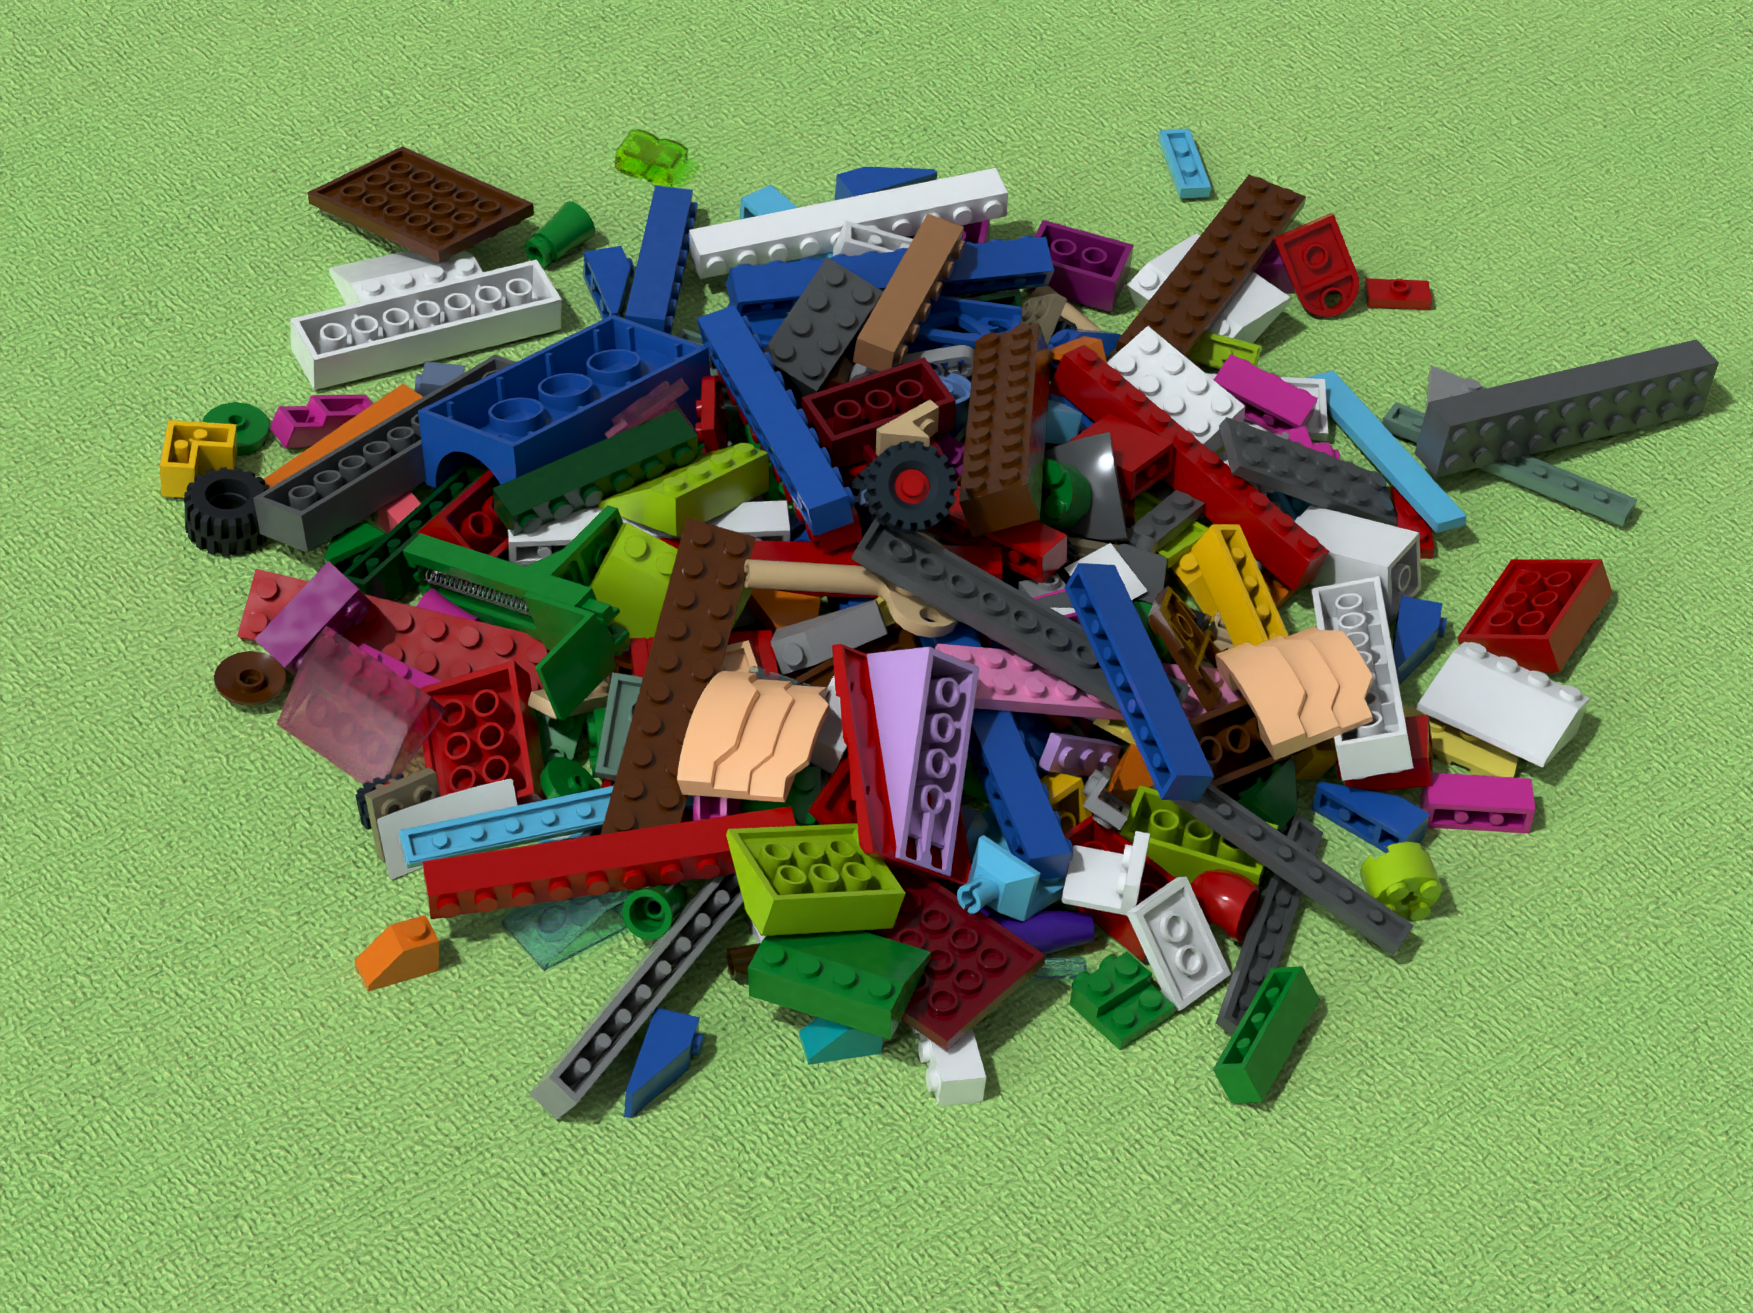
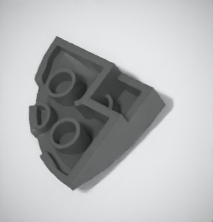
[1044,432,1128,543]

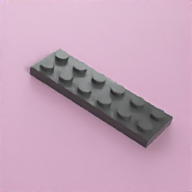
[1219,417,1398,527]

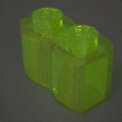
[615,129,689,187]

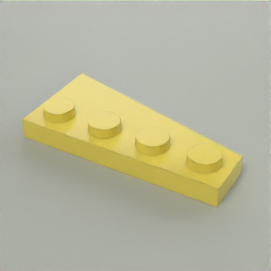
[1403,705,1519,778]

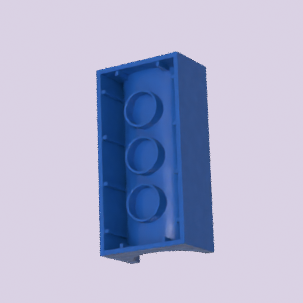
[418,315,711,488]

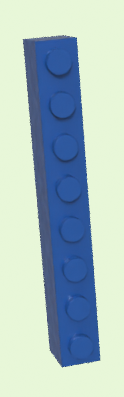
[625,185,698,335]
[1064,563,1214,801]

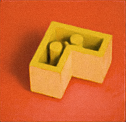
[160,420,237,498]

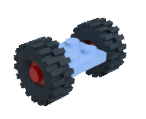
[851,441,958,537]

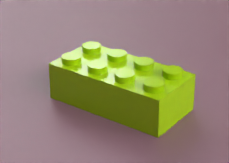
[1120,785,1278,889]

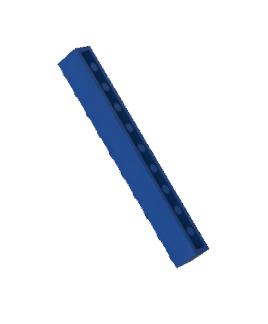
[726,236,1054,317]
[697,305,856,537]
[918,618,1073,881]

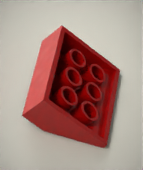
[1457,559,1613,674]
[414,660,547,805]

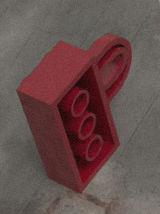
[801,357,956,469]

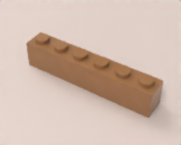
[853,214,966,372]

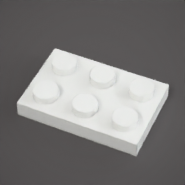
[1126,877,1231,1011]

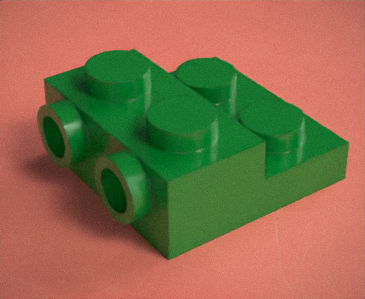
[1069,951,1176,1050]

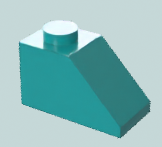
[799,1017,883,1065]

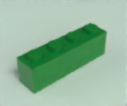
[1213,966,1320,1103]

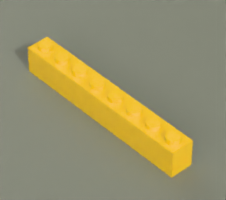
[1191,524,1338,780]

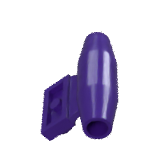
[971,903,1094,954]

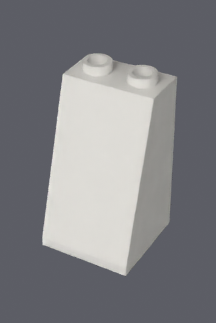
[1295,505,1421,624]

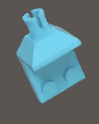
[957,835,1067,922]

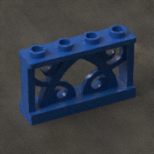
[907,296,1022,366]

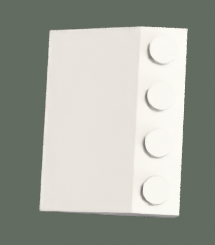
[1127,233,1292,343]
[329,250,483,305]
[1416,641,1590,768]

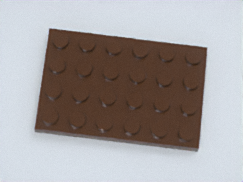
[308,146,534,263]

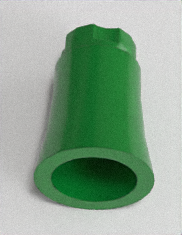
[524,201,595,268]
[622,882,687,940]

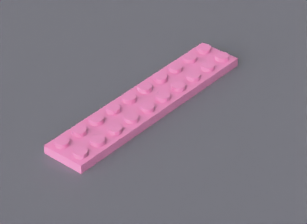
[935,644,1244,720]

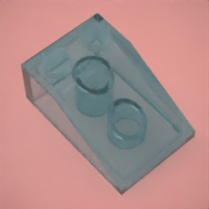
[502,889,634,971]

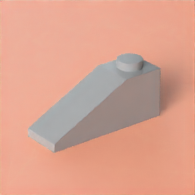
[771,599,888,675]

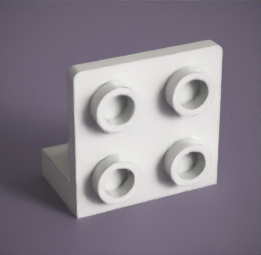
[1062,831,1150,915]

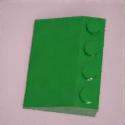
[748,930,932,1040]

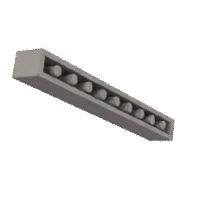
[529,873,743,1120]

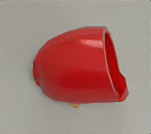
[1191,869,1260,945]

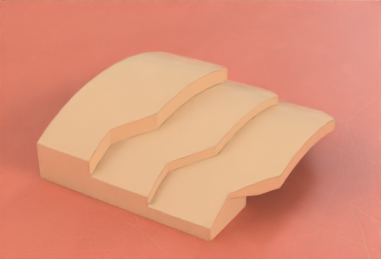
[1215,626,1373,760]
[677,671,830,803]

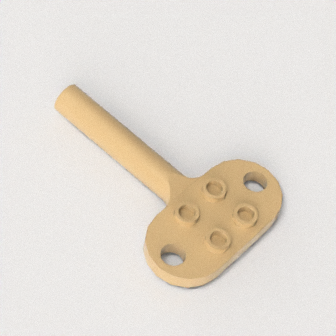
[744,532,959,638]

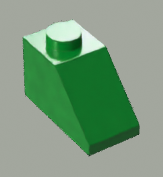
[324,521,386,574]

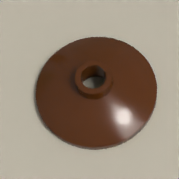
[214,651,286,705]

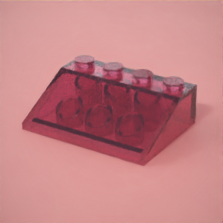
[277,625,447,784]

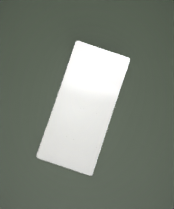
[377,779,518,880]

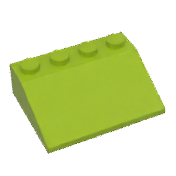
[598,443,769,537]
[590,523,753,646]
[726,823,906,936]

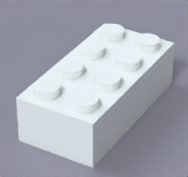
[1107,326,1245,453]

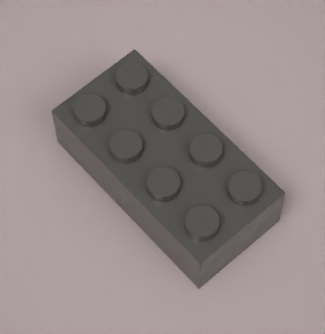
[764,257,883,402]

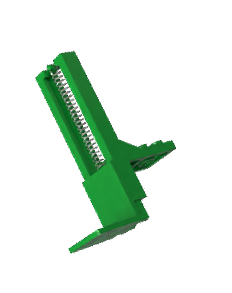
[403,505,629,721]

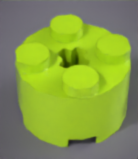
[1360,842,1443,921]

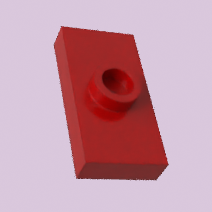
[1364,278,1432,310]

